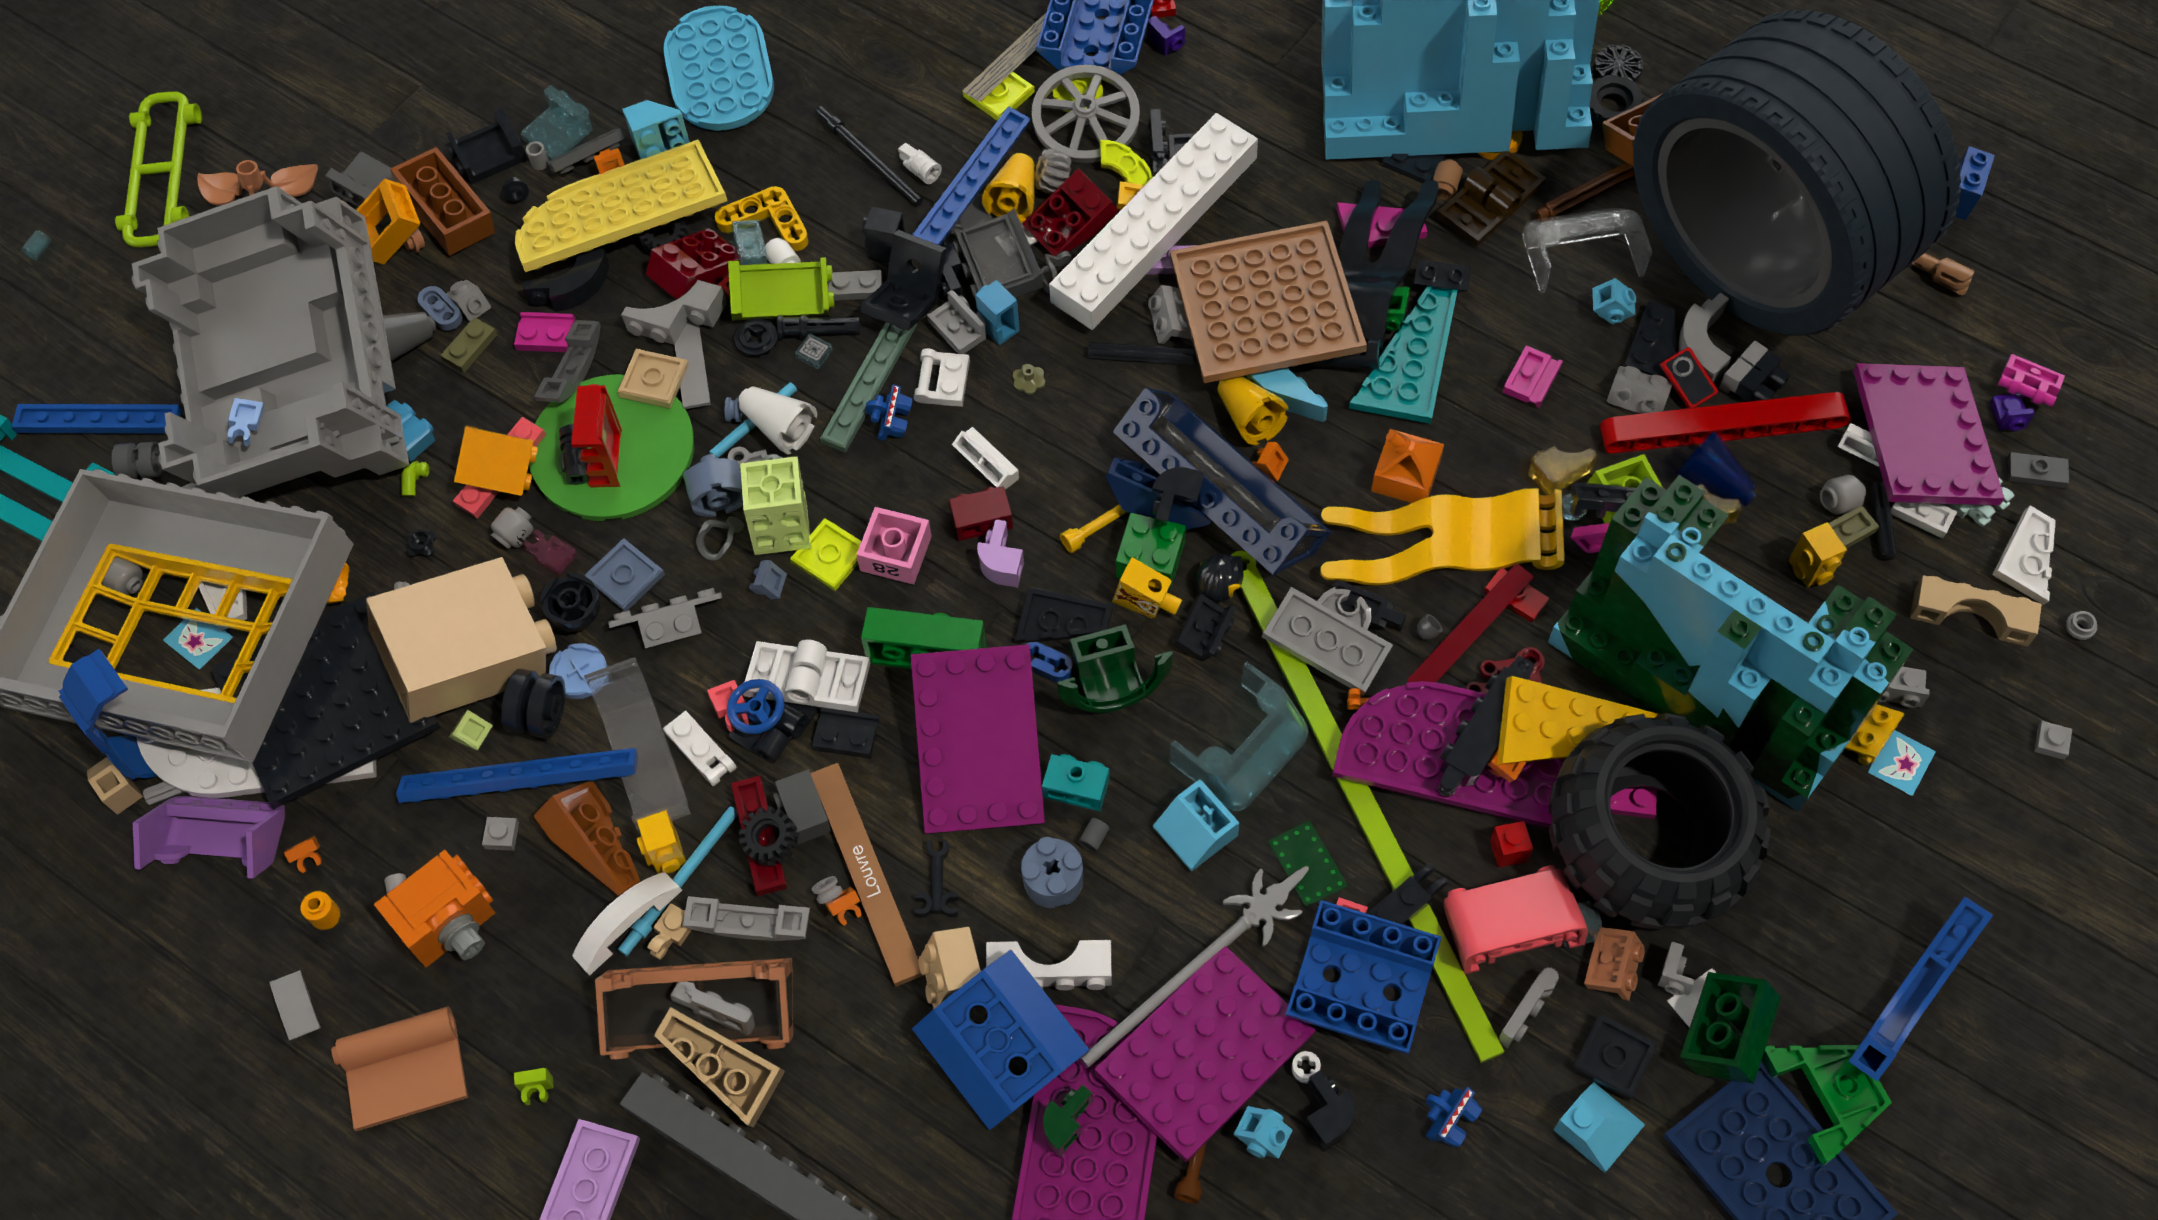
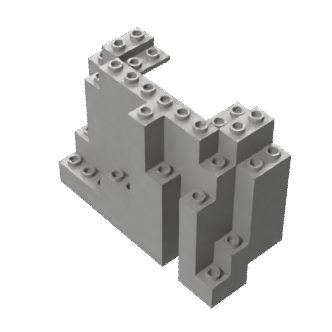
[132,186,409,498]

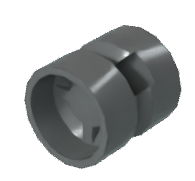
[112,441,164,479]

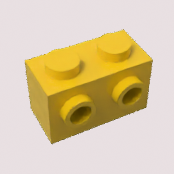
[1788,522,1847,588]
[637,810,686,874]

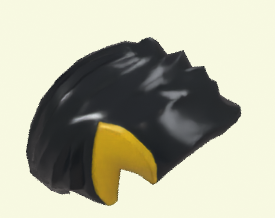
[1195,554,1244,603]

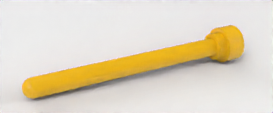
[1060,505,1127,553]

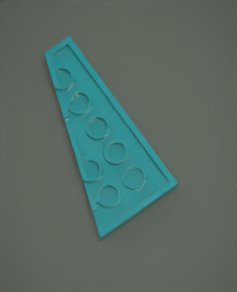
[1349,286,1458,424]

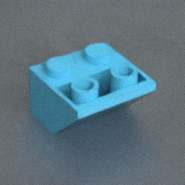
[622,100,689,159]
[1153,779,1239,872]

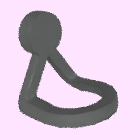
[1040,251,1072,293]
[696,516,744,561]

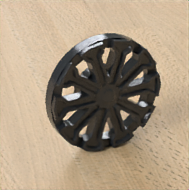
[1594,45,1643,82]

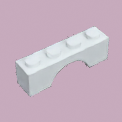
[986,940,1112,990]

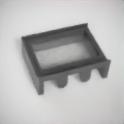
[952,208,1043,301]

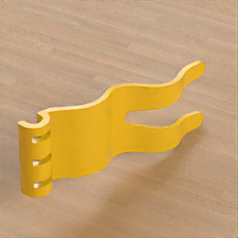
[1320,489,1564,586]

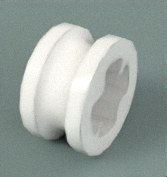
[1291,1051,1321,1083]

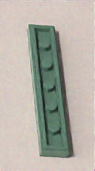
[820,322,917,453]

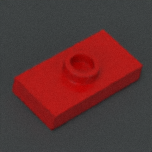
[1484,568,1550,623]

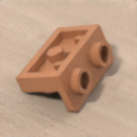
[1584,927,1645,1001]

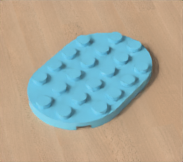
[664,6,774,131]

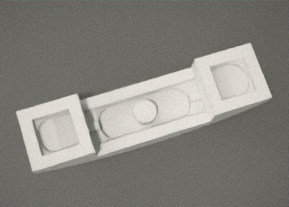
[572,872,682,975]

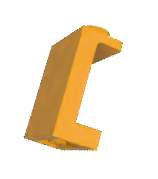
[454,425,538,496]

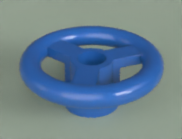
[727,679,785,734]

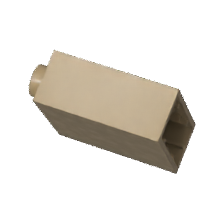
[366,557,557,723]

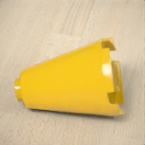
[982,153,1035,223]
[1217,376,1289,445]

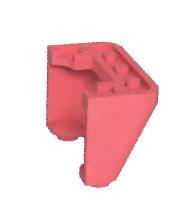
[1443,865,1588,974]

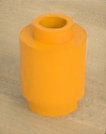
[301,891,340,930]

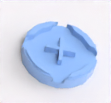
[549,643,608,699]

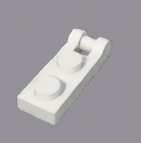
[663,711,737,787]

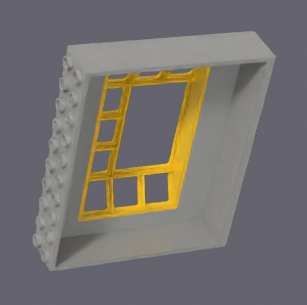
[0,469,354,762]

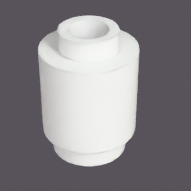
[765,238,801,264]

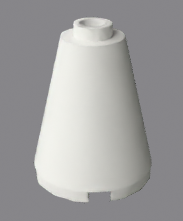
[738,386,817,454]

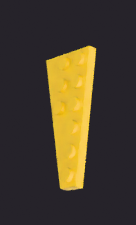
[1497,676,1658,765]

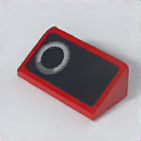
[1659,347,1719,408]

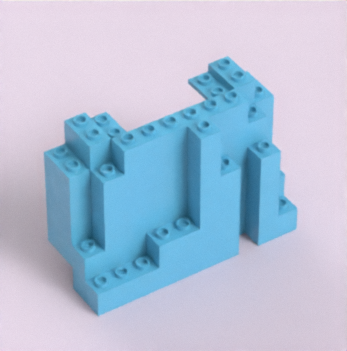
[1321,0,1600,160]

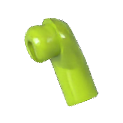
[401,461,429,497]

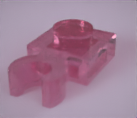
[524,530,577,575]

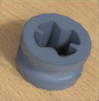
[724,397,743,422]

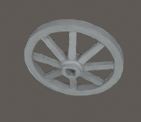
[1032,65,1140,163]

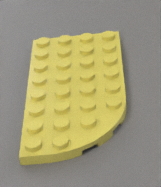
[515,140,727,272]

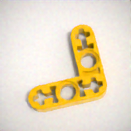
[714,186,809,251]

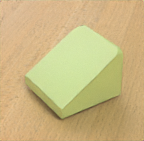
[449,710,493,750]

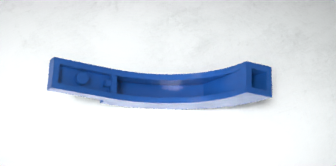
[1849,896,1993,1081]

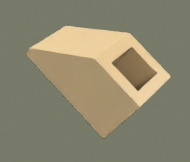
[87,757,143,815]

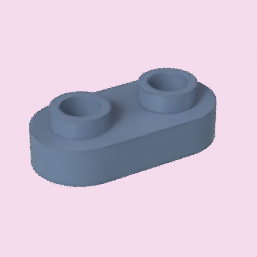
[418,286,463,330]

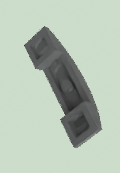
[534,320,601,402]

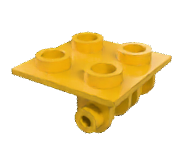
[1845,704,1904,765]

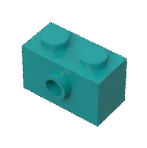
[1042,754,1110,812]

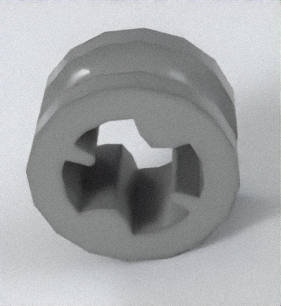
[811,876,843,904]

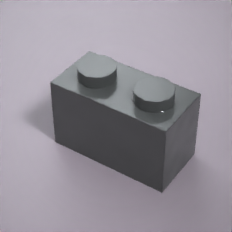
[773,769,832,844]

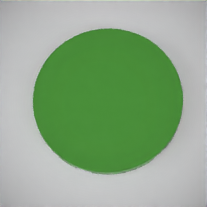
[529,374,694,521]

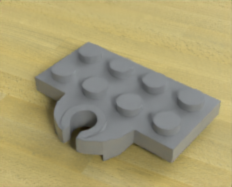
[1262,587,1393,696]

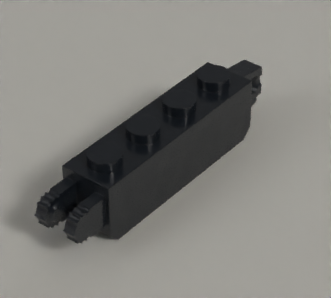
[1437,656,1535,798]

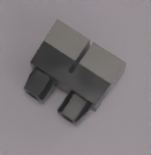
[1719,340,1790,402]

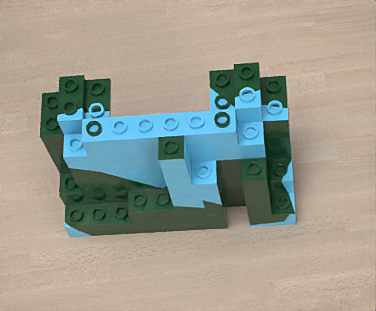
[1548,475,1914,812]

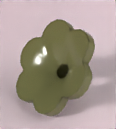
[1012,364,1045,395]

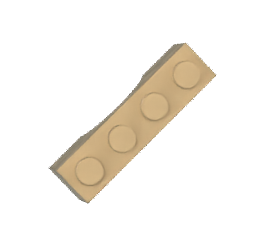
[1910,575,2042,647]

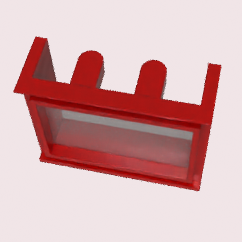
[571,384,623,488]

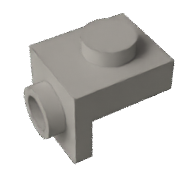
[446,280,491,321]

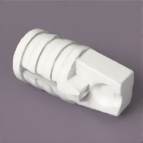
[898,143,942,184]

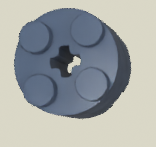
[683,454,743,517]
[1021,837,1083,908]

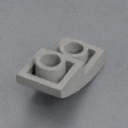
[269,970,321,1040]

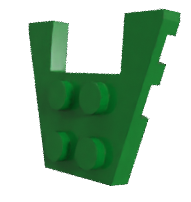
[1762,1045,1892,1166]

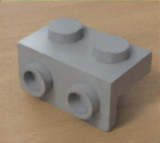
[1148,285,1192,344]
[927,290,986,354]
[1607,366,1672,414]

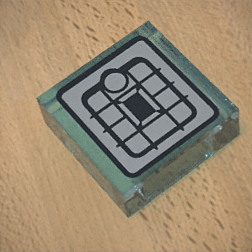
[795,334,833,369]

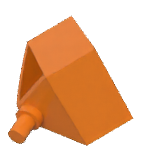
[1371,429,1444,503]

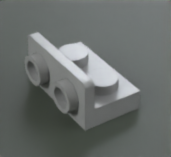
[1879,667,1929,708]

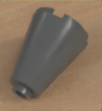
[383,312,436,362]

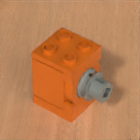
[374,850,495,968]

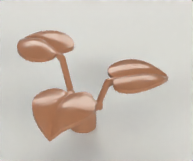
[197,160,318,205]

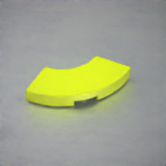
[1100,140,1153,185]

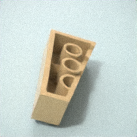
[654,1007,785,1128]

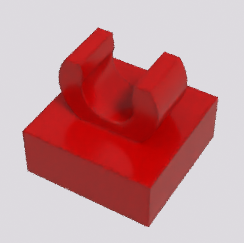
[1150,0,1176,18]

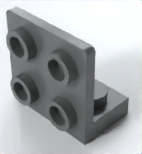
[325,152,393,207]

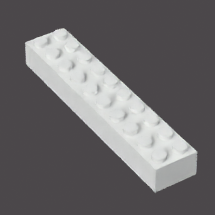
[1049,113,1258,330]

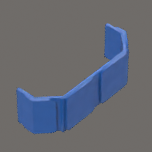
[58,649,157,780]

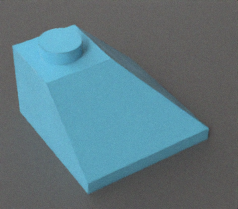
[1554,1082,1645,1173]

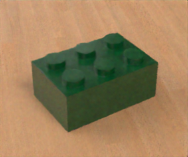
[1680,972,1781,1084]

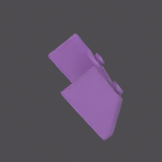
[133,796,285,879]

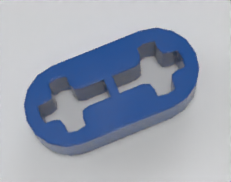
[1025,642,1073,683]

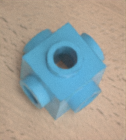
[1592,278,1636,325]
[1234,1106,1293,1159]

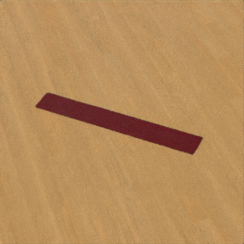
[1407,564,1534,682]

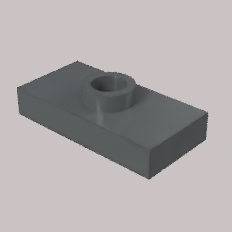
[2007,452,2069,488]

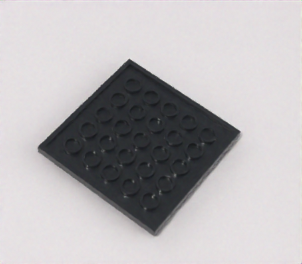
[211,591,441,808]

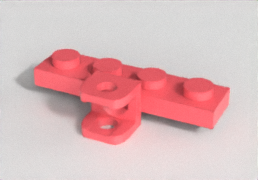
[453,417,546,519]

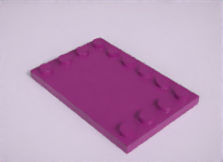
[1853,363,2005,505]
[911,644,1045,834]

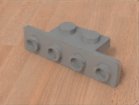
[608,588,723,648]

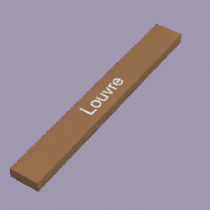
[810,763,924,987]

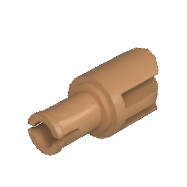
[1911,253,1975,295]

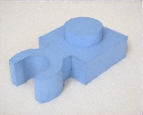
[227,398,264,446]

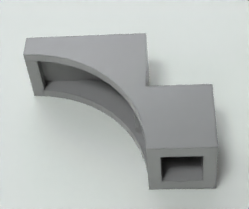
[621,280,727,345]

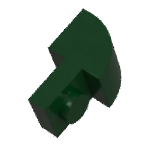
[1043,1085,1093,1157]

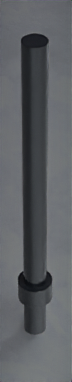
[815,106,923,206]

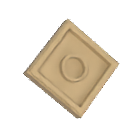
[617,349,689,409]

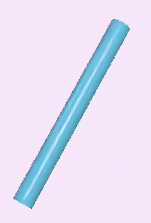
[709,382,797,458]

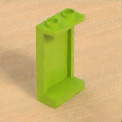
[728,257,834,321]

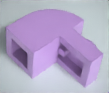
[977,520,1024,588]

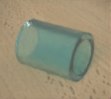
[21,230,51,260]

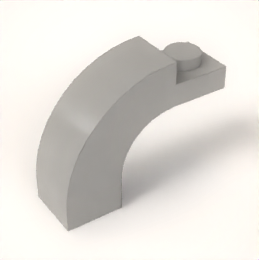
[1678,293,1731,383]

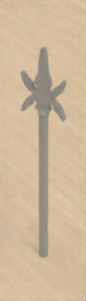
[1080,866,1309,1068]

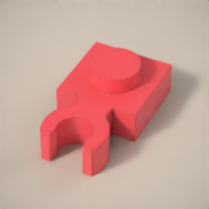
[707,680,749,732]

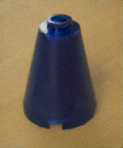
[1676,431,1757,507]

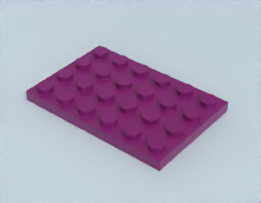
[1094,946,1316,1163]

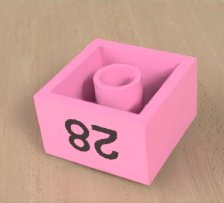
[857,507,932,585]

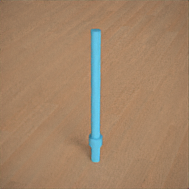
[617,806,738,957]

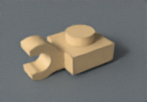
[647,903,691,960]

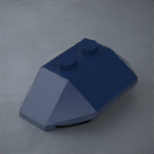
[1106,457,1212,530]

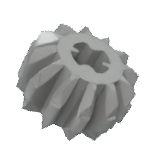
[1034,148,1071,194]

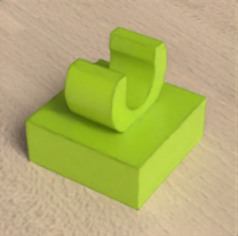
[514,1068,553,1105]

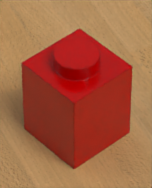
[1490,821,1533,868]

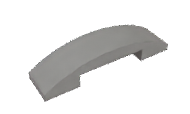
[683,896,810,941]

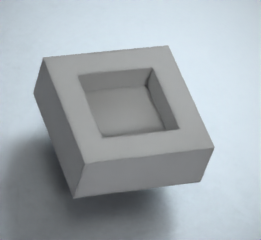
[2034,721,2072,760]
[482,817,519,851]

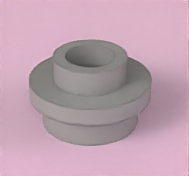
[2066,611,2097,640]

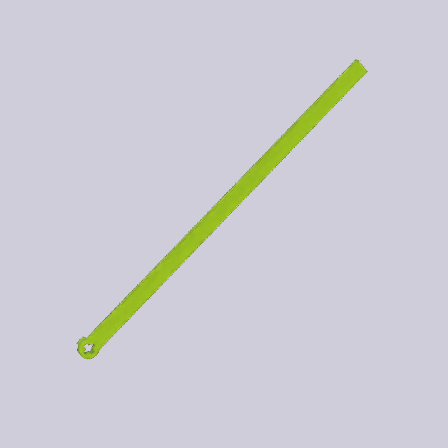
[1231,551,1504,1063]

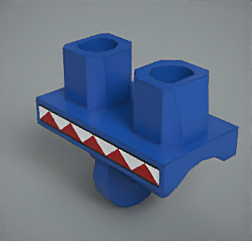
[865,384,913,441]
[1425,1087,1482,1147]

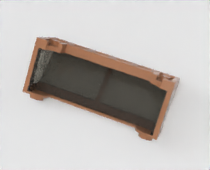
[595,958,793,1059]

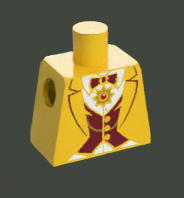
[1112,557,1182,618]

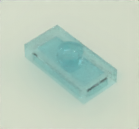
[732,220,767,265]

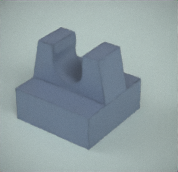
[749,560,787,599]

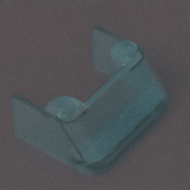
[1170,661,1308,811]

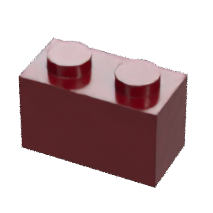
[949,486,1013,541]

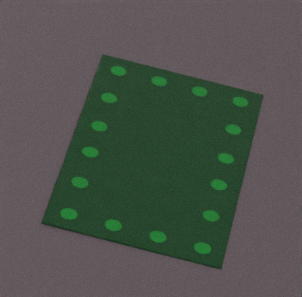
[1268,820,1348,907]

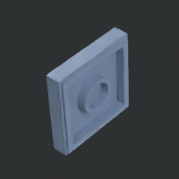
[584,538,665,612]

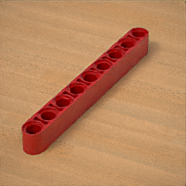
[1600,392,1851,454]

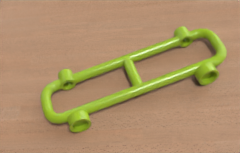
[115,91,202,248]

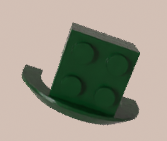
[1057,624,1173,713]

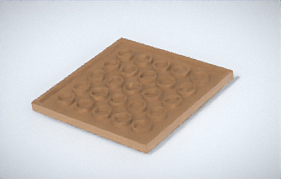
[1170,221,1367,383]

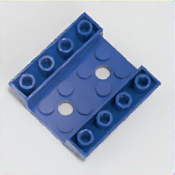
[1036,0,1154,75]
[1286,900,1441,1054]
[912,949,1090,1130]

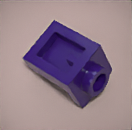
[1147,16,1186,56]
[1990,394,2035,431]

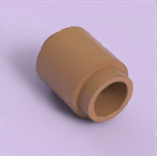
[1433,160,1463,201]

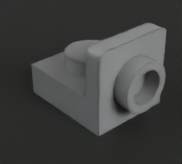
[1658,942,1695,995]

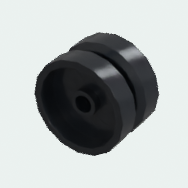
[501,669,566,739]

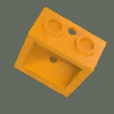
[356,178,421,265]

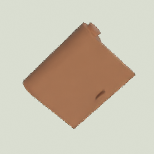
[331,1006,468,1131]

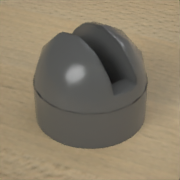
[1417,614,1443,640]

